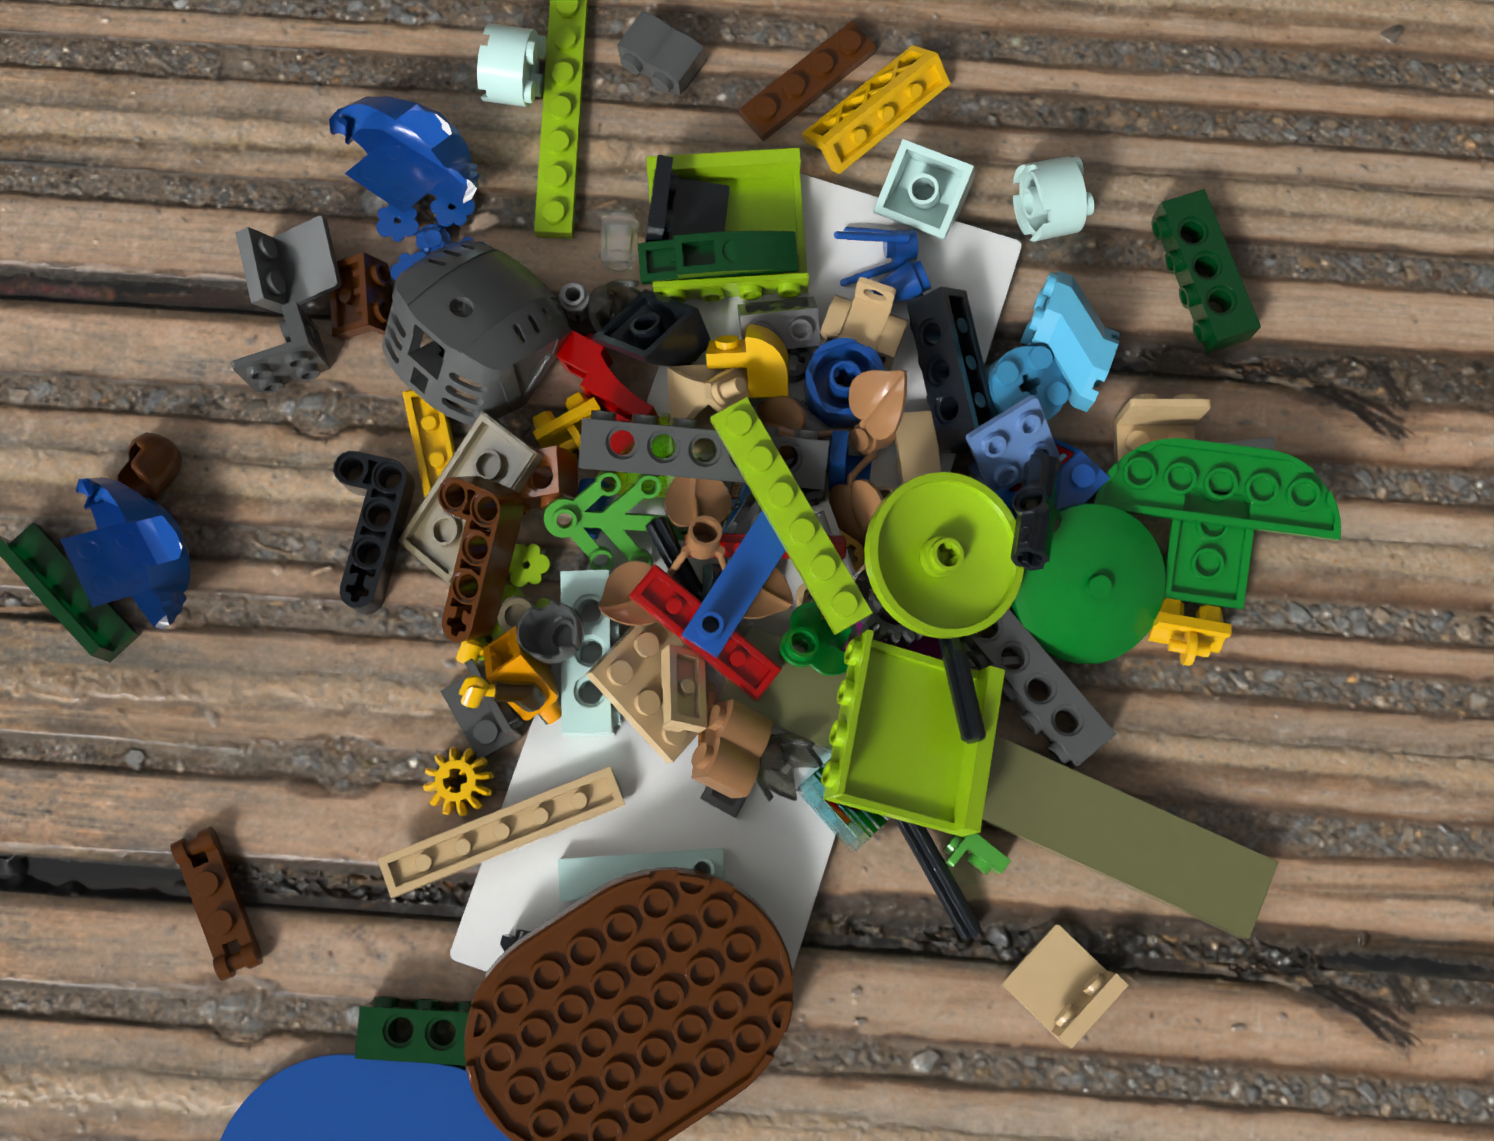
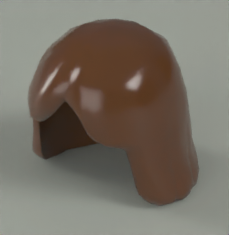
[117,432,182,501]

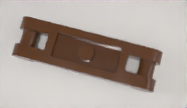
[170,826,263,981]

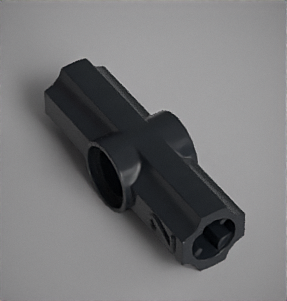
[1011,452,1062,571]

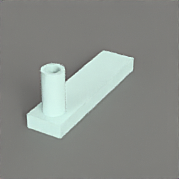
[558,848,725,901]

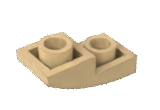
[895,410,941,485]

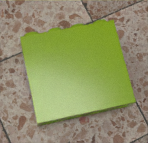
[646,148,809,303]
[821,629,1005,837]

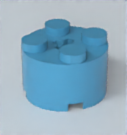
[985,346,1069,421]

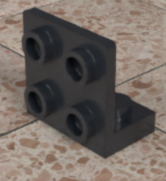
[645,155,730,242]

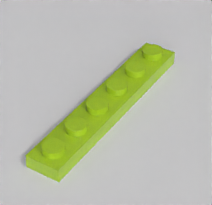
[710,397,873,635]

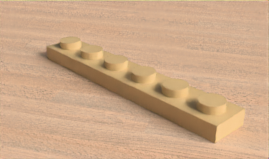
[377,766,626,898]

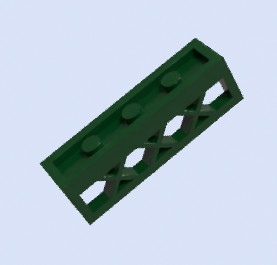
[0,522,140,662]

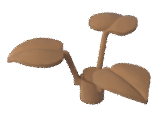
[756,370,907,547]
[599,457,793,626]

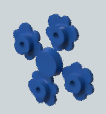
[376,196,486,281]

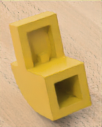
[706,324,790,398]

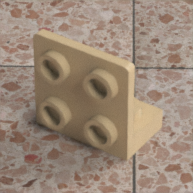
[1113,393,1211,464]
[1002,925,1129,1049]

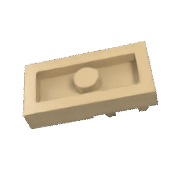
[661,644,707,733]

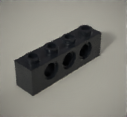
[907,286,996,454]

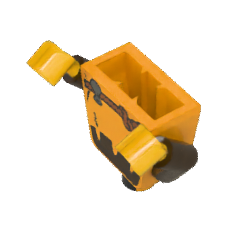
[456,625,562,725]

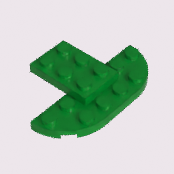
[1094,438,1341,610]

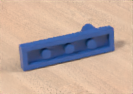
[682,511,785,658]

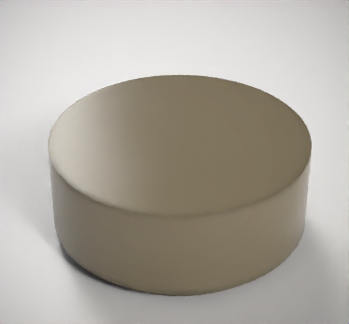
[497,596,536,632]

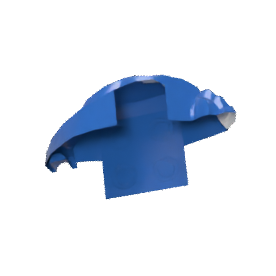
[329,96,479,213]
[60,477,190,629]

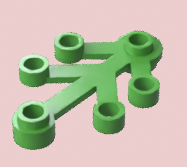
[544,470,688,570]

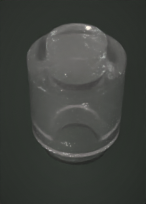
[599,211,640,272]

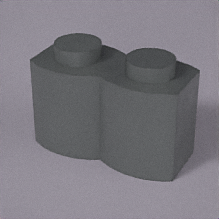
[617,11,705,95]

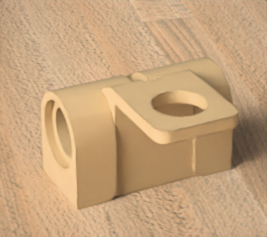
[820,277,909,370]

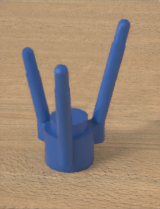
[834,227,918,287]

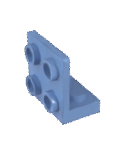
[966,395,1060,492]

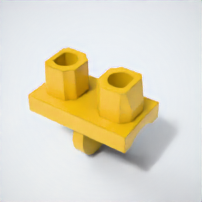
[532,392,601,452]
[1148,598,1232,666]

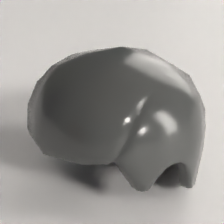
[517,600,584,664]

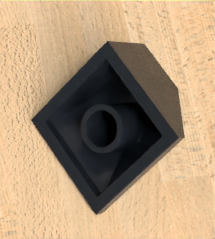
[593,289,711,366]

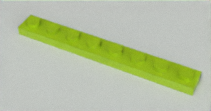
[534,0,589,239]

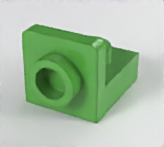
[942,833,1011,875]

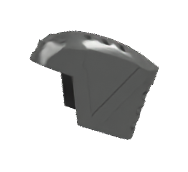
[382,240,572,425]

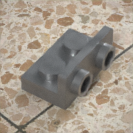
[737,296,821,349]

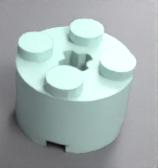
[477,23,546,107]
[1013,156,1094,242]

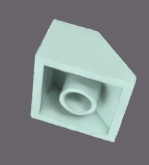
[873,139,975,240]

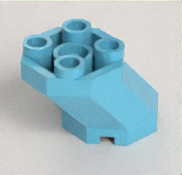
[1020,271,1120,412]

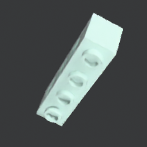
[560,570,622,737]

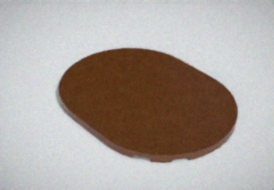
[464,867,794,1141]

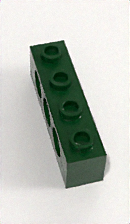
[1151,189,1261,354]
[355,996,472,1066]

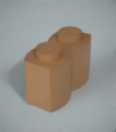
[691,699,773,799]

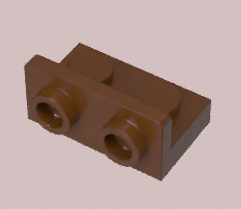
[329,252,391,340]

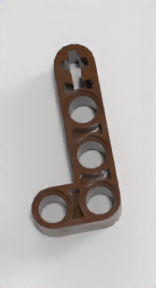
[438,476,524,643]

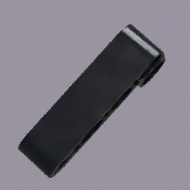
[333,451,415,615]

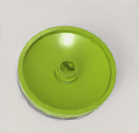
[864,472,1024,639]

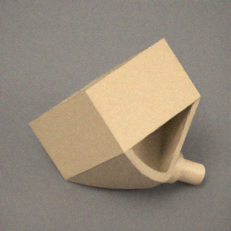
[667,364,749,455]

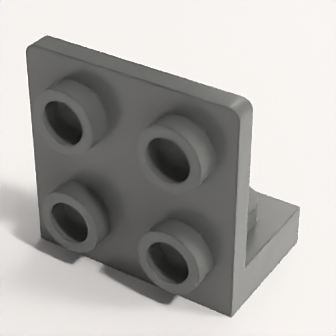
[236,215,342,314]
[231,301,330,393]
[441,658,524,759]

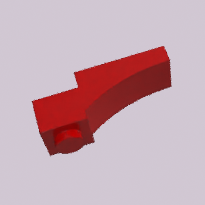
[556,330,661,424]

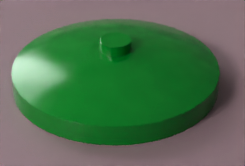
[1011,503,1166,664]

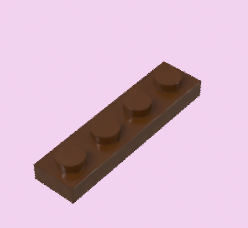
[739,21,876,142]

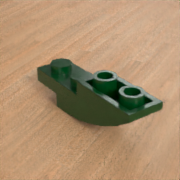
[637,231,799,285]

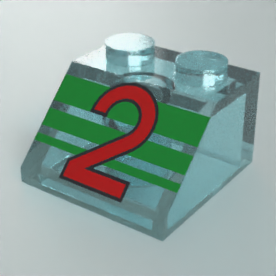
[796,758,890,853]

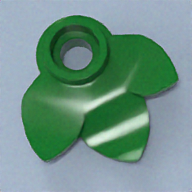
[780,601,851,676]

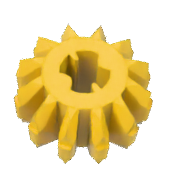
[423,747,494,817]

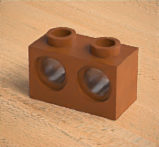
[519,445,578,516]

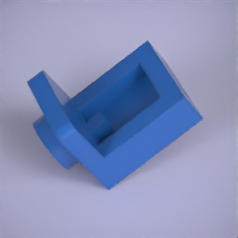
[826,430,872,491]

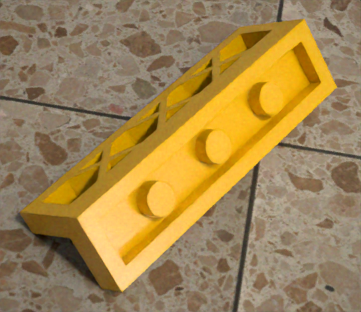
[801,45,950,174]

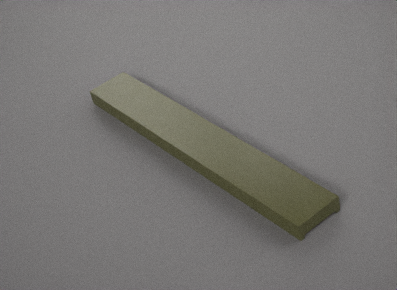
[717,625,1278,939]

